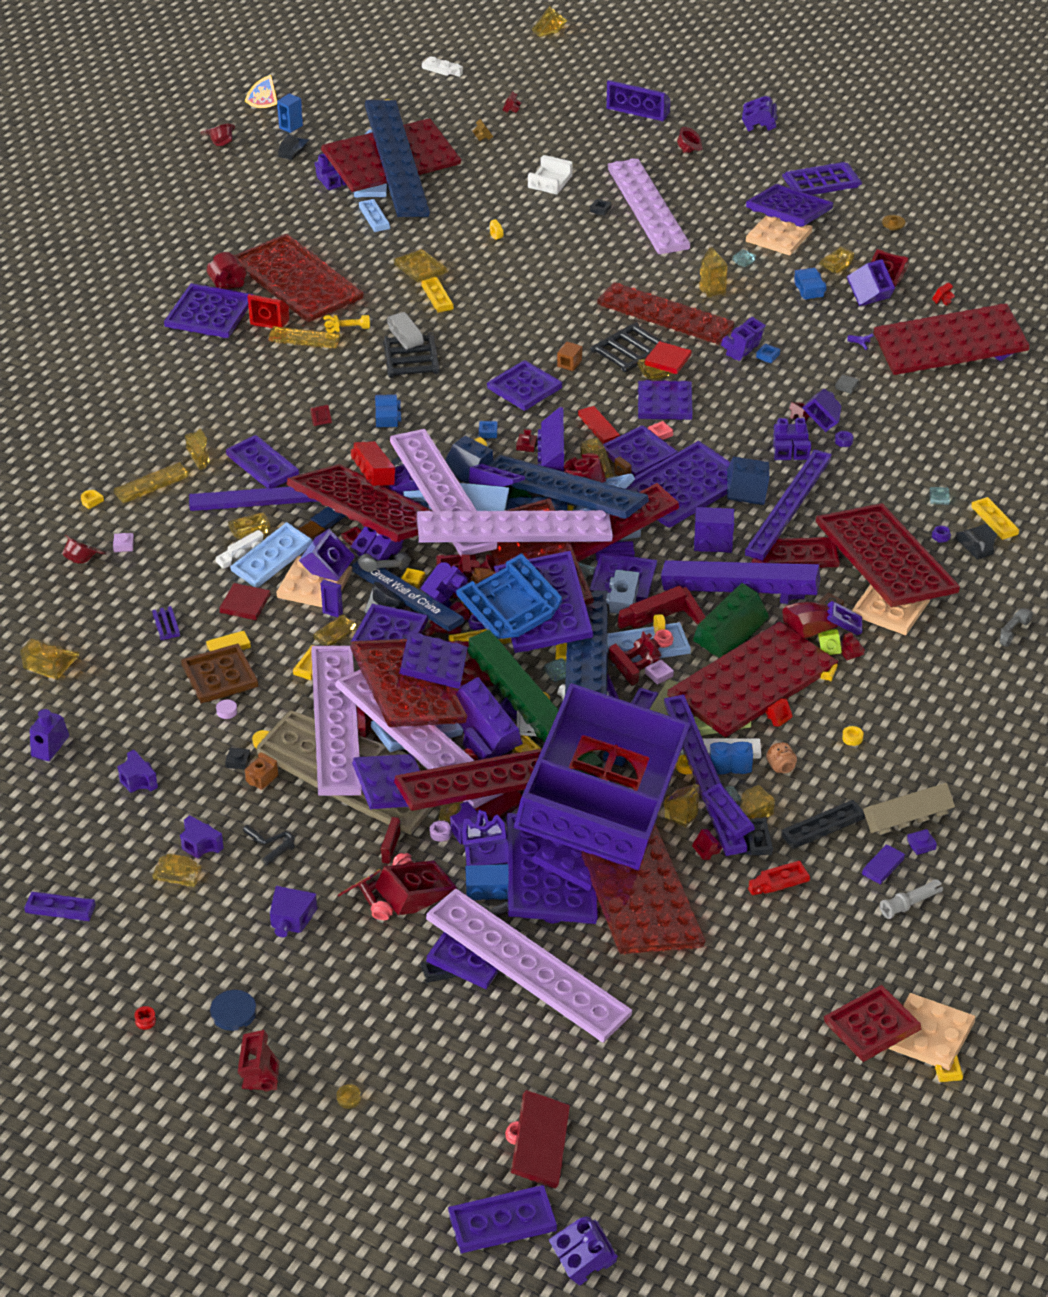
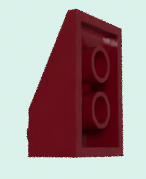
[375,860,458,915]

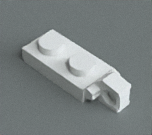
[422,57,463,77]
[216,530,263,569]

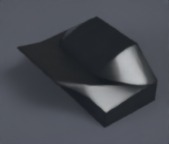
[278,135,309,160]
[955,524,998,560]
[364,582,404,613]
[738,818,773,855]

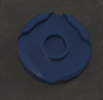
[210,990,257,1031]

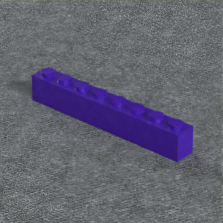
[661,560,821,595]

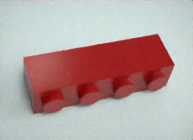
[351,441,395,486]

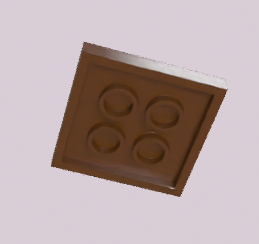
[181,643,258,704]

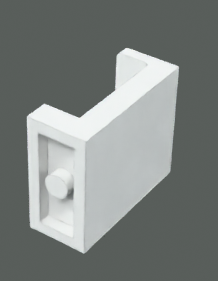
[528,155,573,194]

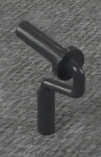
[243,825,296,866]

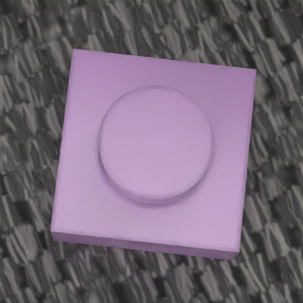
[113,533,134,552]
[645,660,674,685]

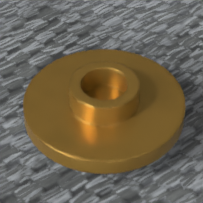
[882,215,905,230]

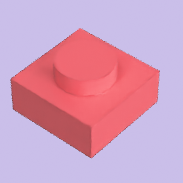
[648,421,673,440]

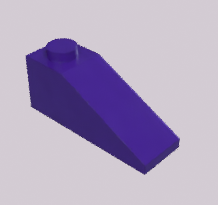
[469,464,525,487]

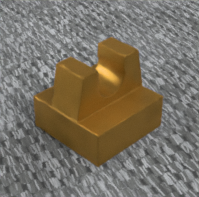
[472,119,493,141]

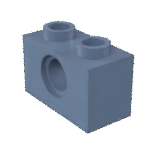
[606,570,639,614]

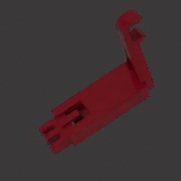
[617,586,706,630]

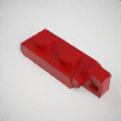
[748,861,810,895]

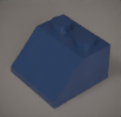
[445,435,493,484]
[727,457,770,505]

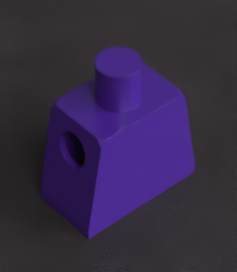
[803,389,842,432]
[30,709,69,762]
[270,886,318,938]

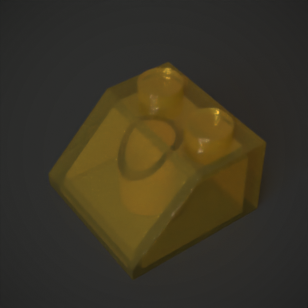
[699,247,727,297]
[20,638,79,680]

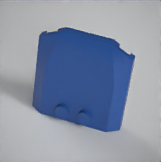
[456,554,562,639]

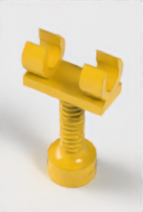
[323,315,370,333]

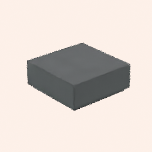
[835,375,859,394]

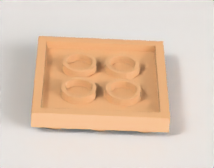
[746,216,813,255]
[277,556,352,607]
[852,585,930,635]
[888,993,975,1071]

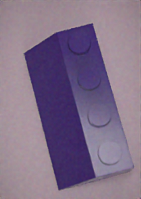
[606,80,671,121]
[538,407,564,472]
[447,677,523,758]

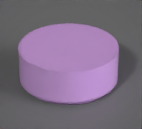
[216,700,237,719]
[430,821,452,842]

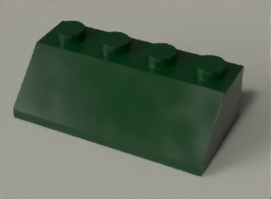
[693,583,769,658]

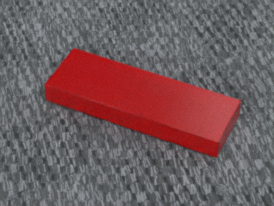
[578,406,620,444]

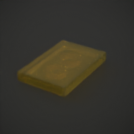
[393,249,447,283]

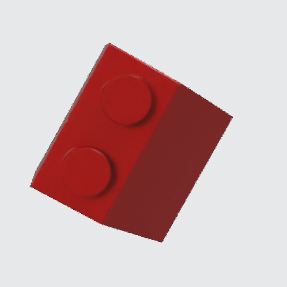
[247,294,290,330]

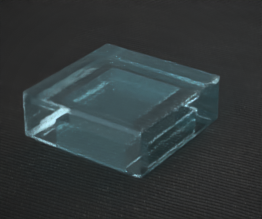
[732,249,756,267]
[929,487,950,505]

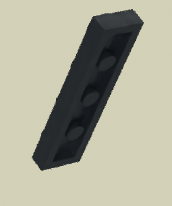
[781,800,865,849]

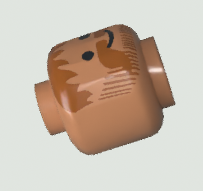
[766,742,797,774]

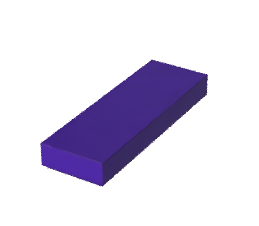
[702,782,755,840]
[24,891,96,921]

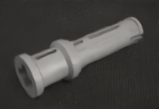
[880,879,943,919]

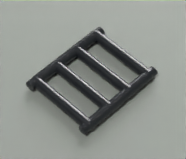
[590,322,670,373]
[383,332,440,378]

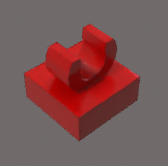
[932,282,955,306]
[765,698,793,727]

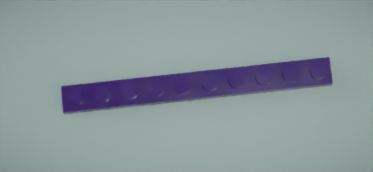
[745,449,832,561]
[664,695,747,856]

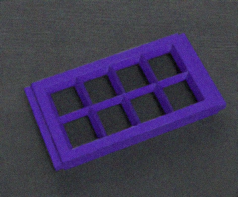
[782,162,862,195]

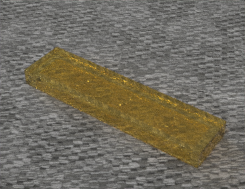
[269,326,340,348]
[114,462,189,503]

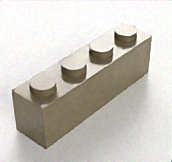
[863,783,955,835]

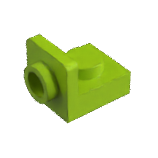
[818,629,841,655]

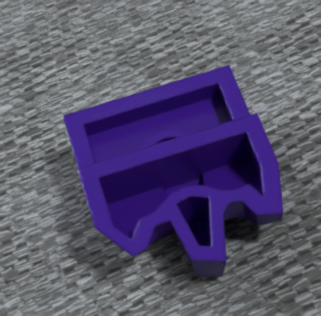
[462,810,508,866]

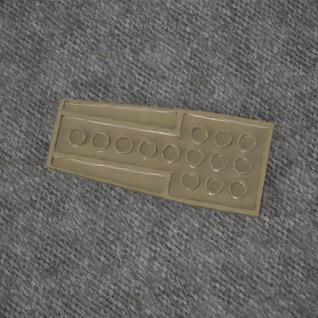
[257,711,433,835]

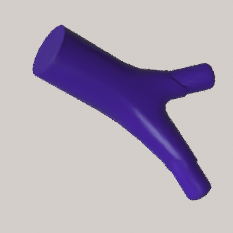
[847,333,874,350]

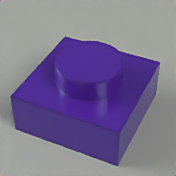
[907,829,937,855]

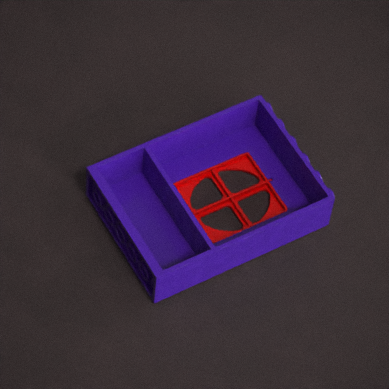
[514,683,690,870]

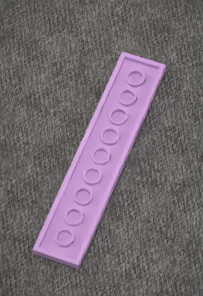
[608,159,690,254]
[390,429,497,556]
[417,510,613,542]
[311,646,361,796]
[336,666,502,809]
[426,889,632,1043]

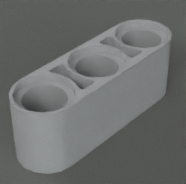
[387,312,424,349]

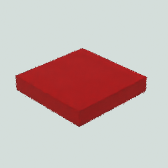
[645,341,692,374]

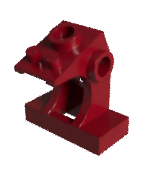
[608,631,662,686]
[237,1030,280,1091]

